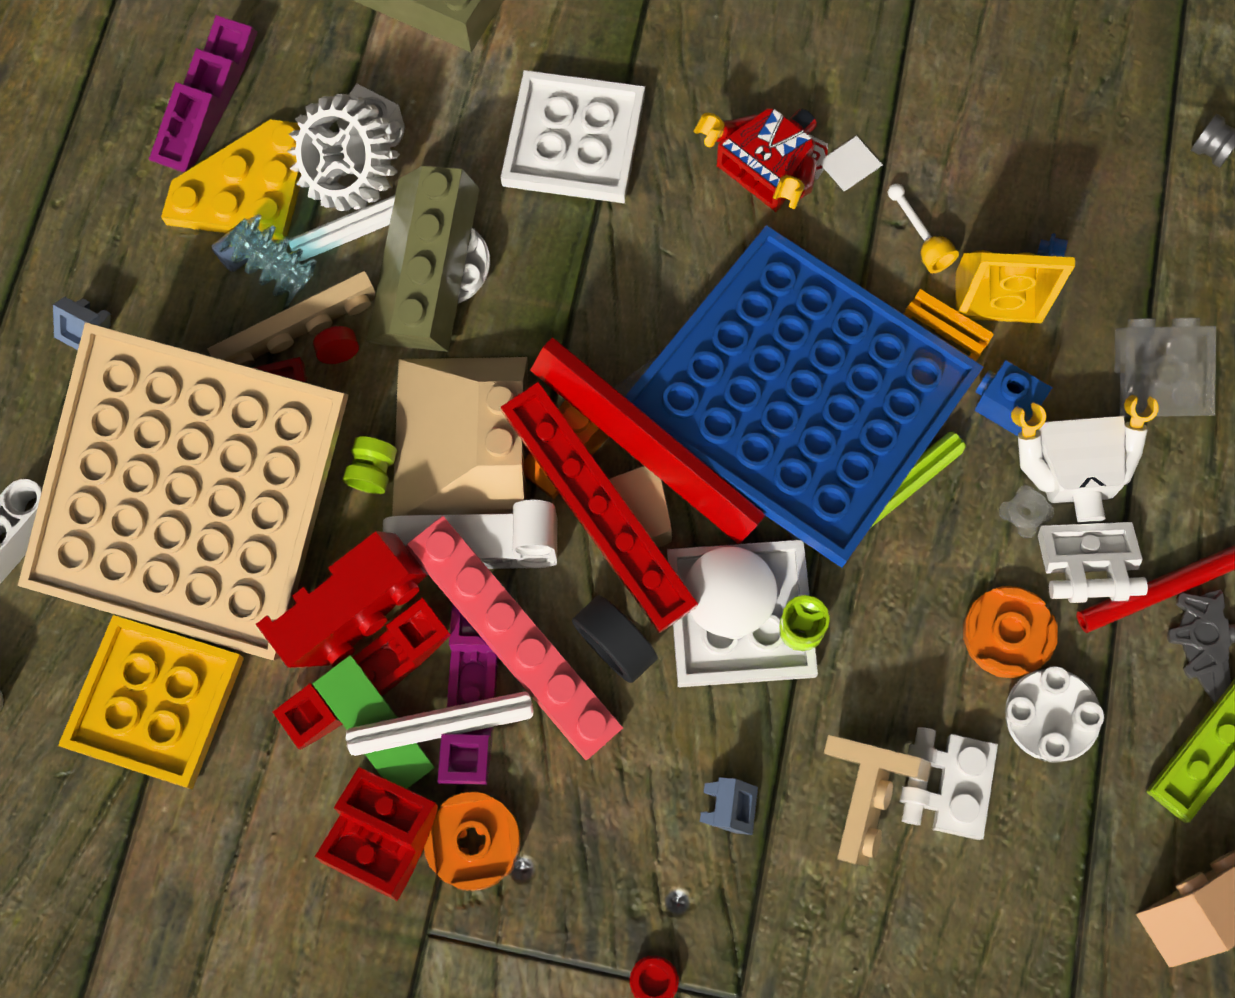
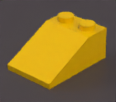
[955,250,1075,323]

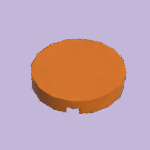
[963,586,1058,679]

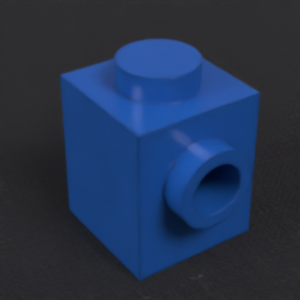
[974,360,1052,436]

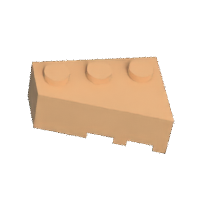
[1136,850,1235,968]

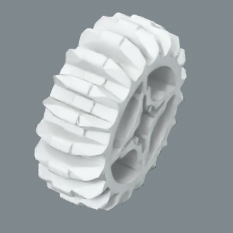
[287,94,401,211]

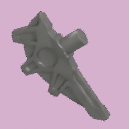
[1167,590,1235,704]

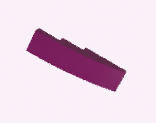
[149,15,258,173]

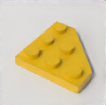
[161,119,302,241]

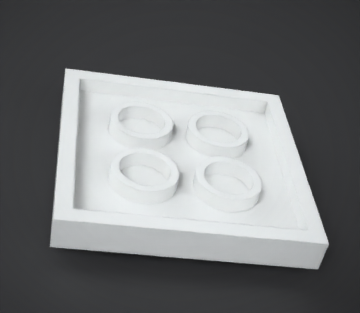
[501,70,645,203]
[667,540,818,687]

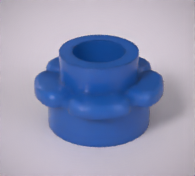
[1037,233,1068,257]

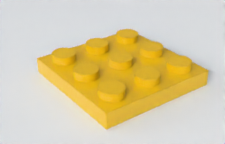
[58,615,244,790]

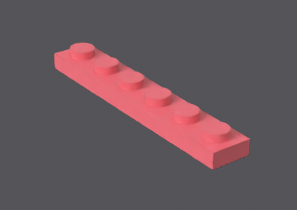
[406,516,623,760]

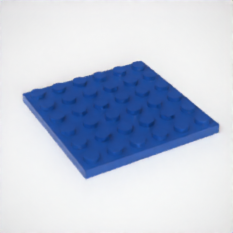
[625,225,983,568]

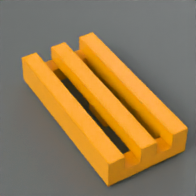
[903,289,994,361]

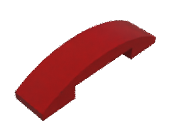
[272,598,451,750]

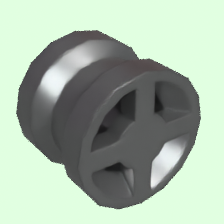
[1191,114,1235,168]

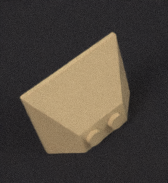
[392,357,528,516]

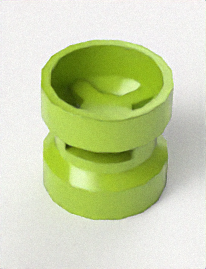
[342,436,397,494]
[778,595,830,652]

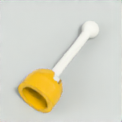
[888,184,959,273]

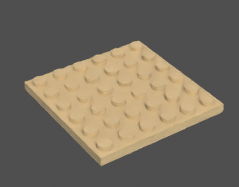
[18,322,349,661]

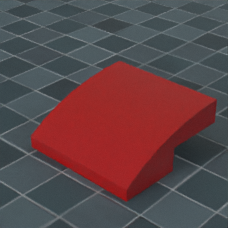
[314,767,438,901]

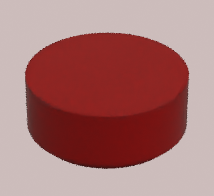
[313,326,359,364]
[630,956,679,998]

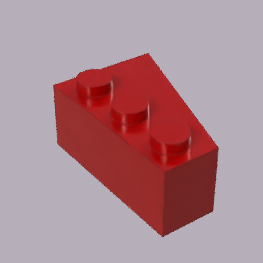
[255,531,428,668]

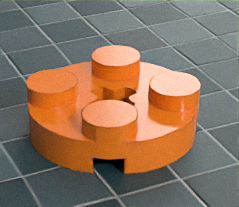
[424,792,521,891]

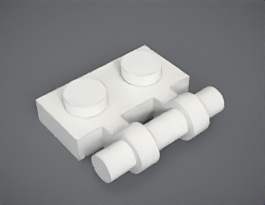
[1038,522,1148,603]
[900,727,998,840]

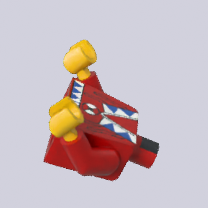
[693,108,817,212]

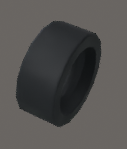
[572,595,658,683]

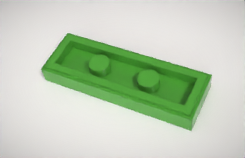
[312,655,435,789]

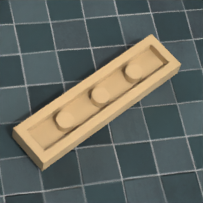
[207,271,376,367]

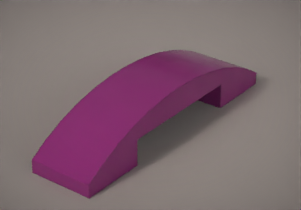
[438,603,498,784]

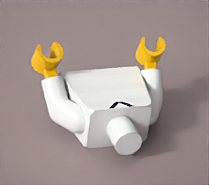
[1011,395,1159,524]

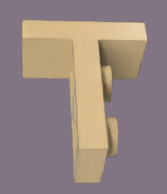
[824,735,931,866]

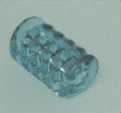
[219,214,317,306]

